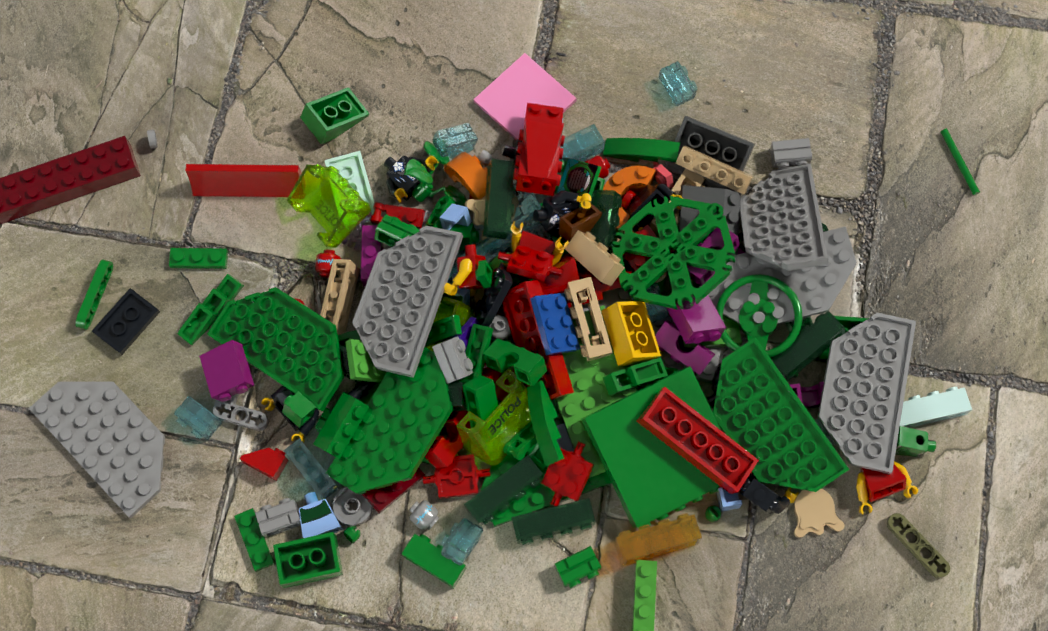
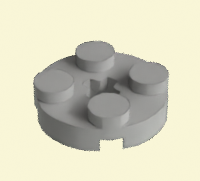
[333,487,373,527]

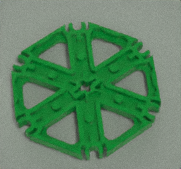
[612,196,736,310]

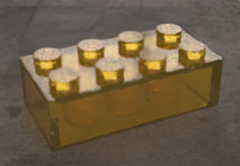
[614,513,702,567]

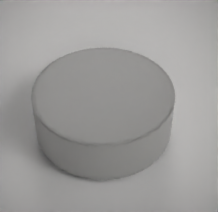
[147,130,158,149]

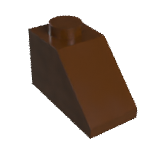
[559,204,602,242]

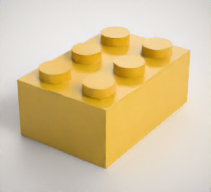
[601,301,661,366]

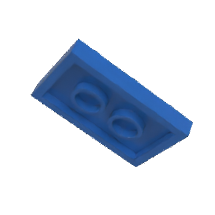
[530,293,580,356]

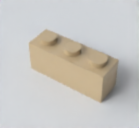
[565,230,625,286]

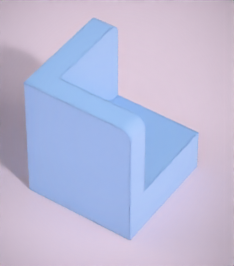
[440,204,472,230]
[716,487,742,512]

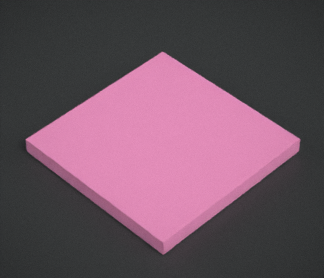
[474,53,576,141]

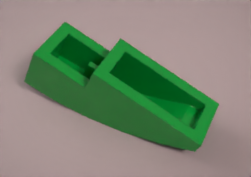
[603,357,668,396]

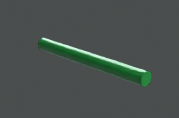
[940,128,980,195]

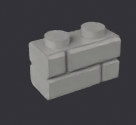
[770,138,812,169]
[432,336,473,384]
[255,498,301,538]

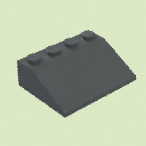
[664,116,755,191]
[678,185,741,255]

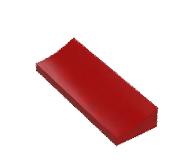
[185,164,304,197]
[502,280,574,401]
[637,387,759,494]

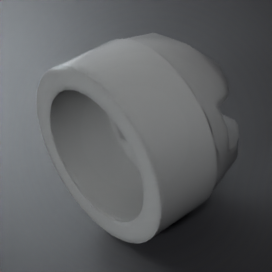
[478,150,492,166]

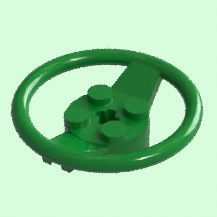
[716,274,803,358]

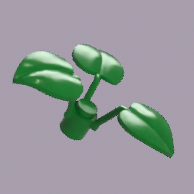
[404,141,469,211]

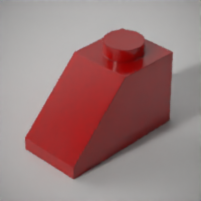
[240,447,289,481]

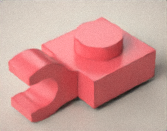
[646,162,674,189]

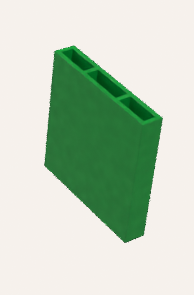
[581,366,721,530]

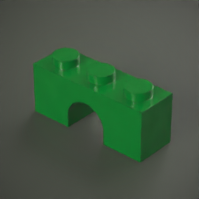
[483,338,547,386]

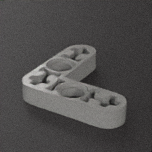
[213,394,269,431]

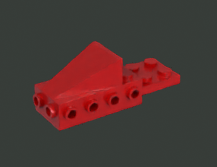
[513,103,565,196]
[532,253,634,307]

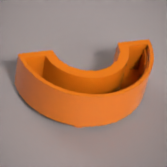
[444,152,503,200]
[600,166,656,236]

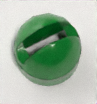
[705,505,722,522]
[343,526,361,544]

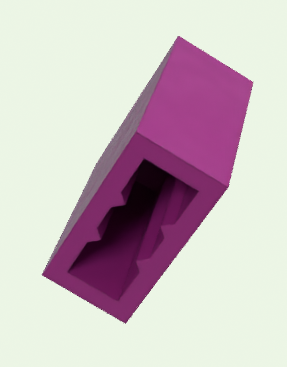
[666,295,726,344]
[199,340,254,402]

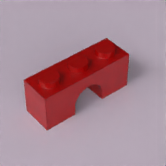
[425,407,472,468]

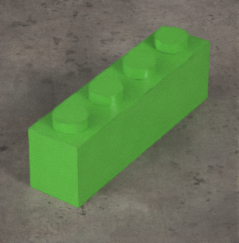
[632,560,657,631]

